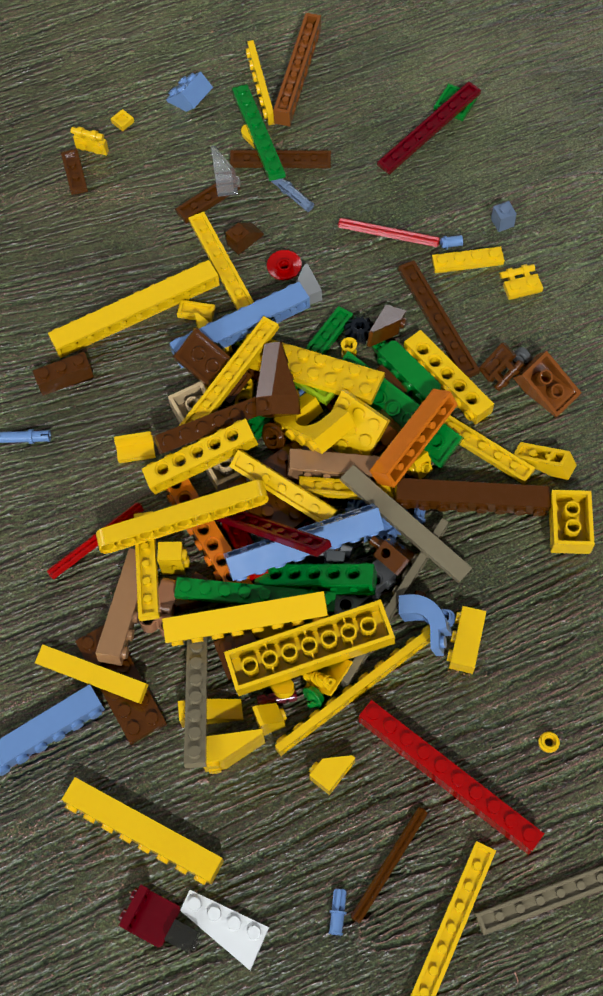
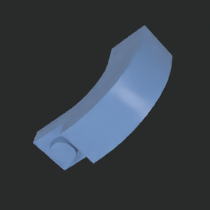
[399,594,452,656]

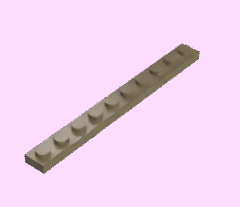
[341,518,449,688]

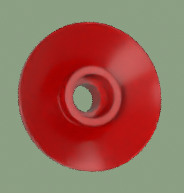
[267,250,302,280]

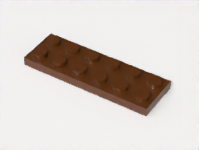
[75,625,167,745]

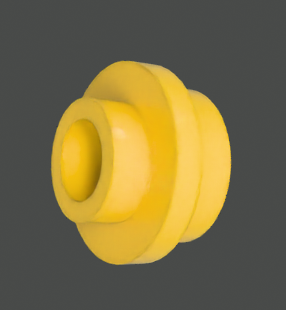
[538,732,560,753]

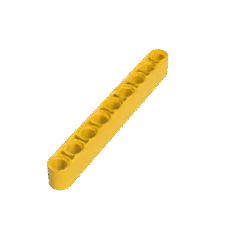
[96,480,269,554]

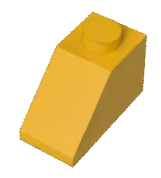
[252,703,287,736]
[309,755,355,795]

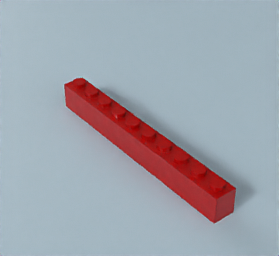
[358,700,545,855]

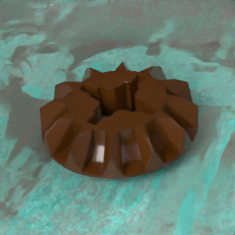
[262,422,287,452]

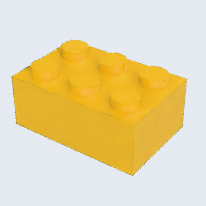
[549,490,595,554]

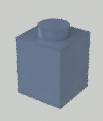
[491,201,517,232]

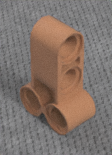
[139,577,177,637]

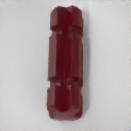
[257,690,297,705]

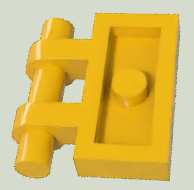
[70,127,109,156]
[500,264,543,300]

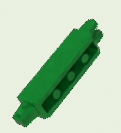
[372,341,441,405]

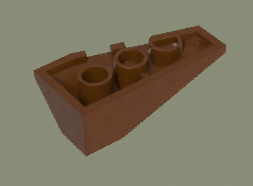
[256,341,301,418]

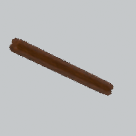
[351,807,428,923]

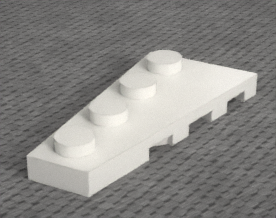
[180,890,269,971]

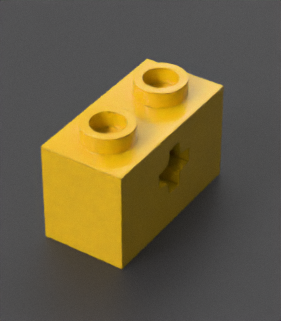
[157,542,190,575]

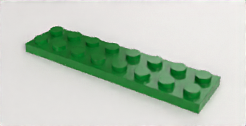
[341,351,464,468]

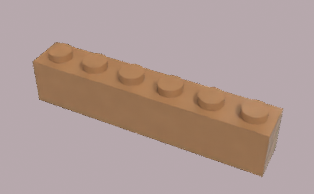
[287,449,405,481]
[95,548,139,666]

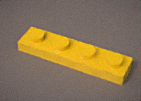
[432,246,505,273]

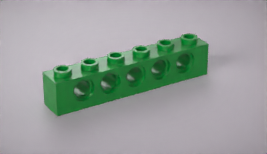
[254,563,377,595]

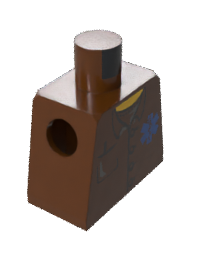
[369,535,415,576]

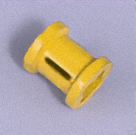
[341,337,357,358]

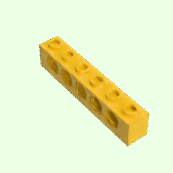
[404,330,494,425]
[142,419,259,495]

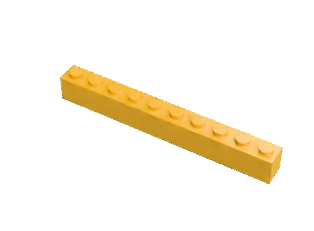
[48,260,220,358]

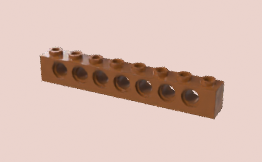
[273,13,321,126]

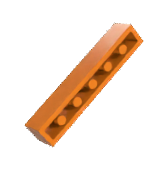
[369,389,458,488]

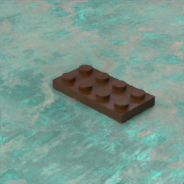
[172,328,252,405]

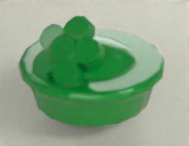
[303,686,324,708]

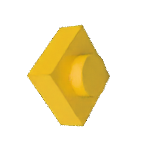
[110,109,134,132]

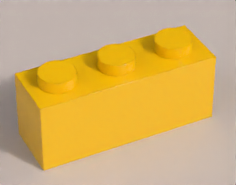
[446,606,487,674]

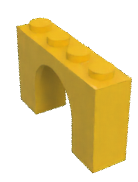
[273,393,356,454]

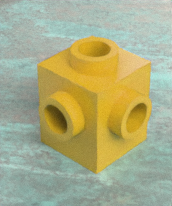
[406,450,433,479]

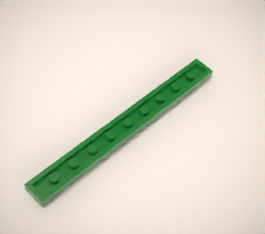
[234,306,354,450]

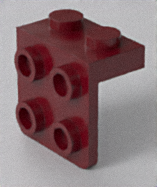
[118,884,181,948]

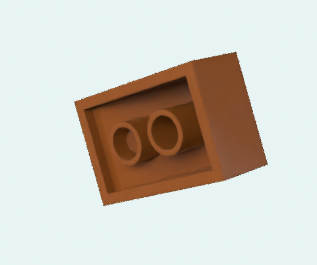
[513,351,581,417]

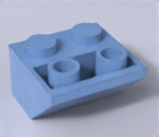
[166,71,213,112]

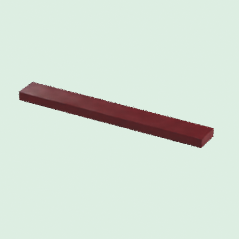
[377,81,481,175]
[216,511,332,557]

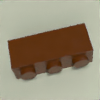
[32,352,94,396]

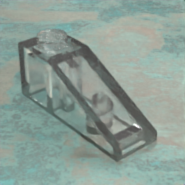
[211,145,241,197]

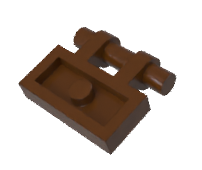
[479,342,524,391]

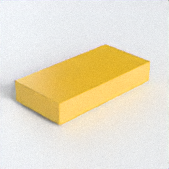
[177,300,216,322]

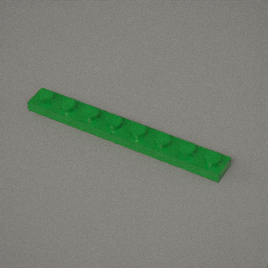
[232,84,286,181]
[174,577,336,614]

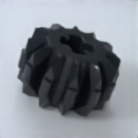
[345,315,374,346]

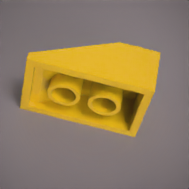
[204,729,265,774]

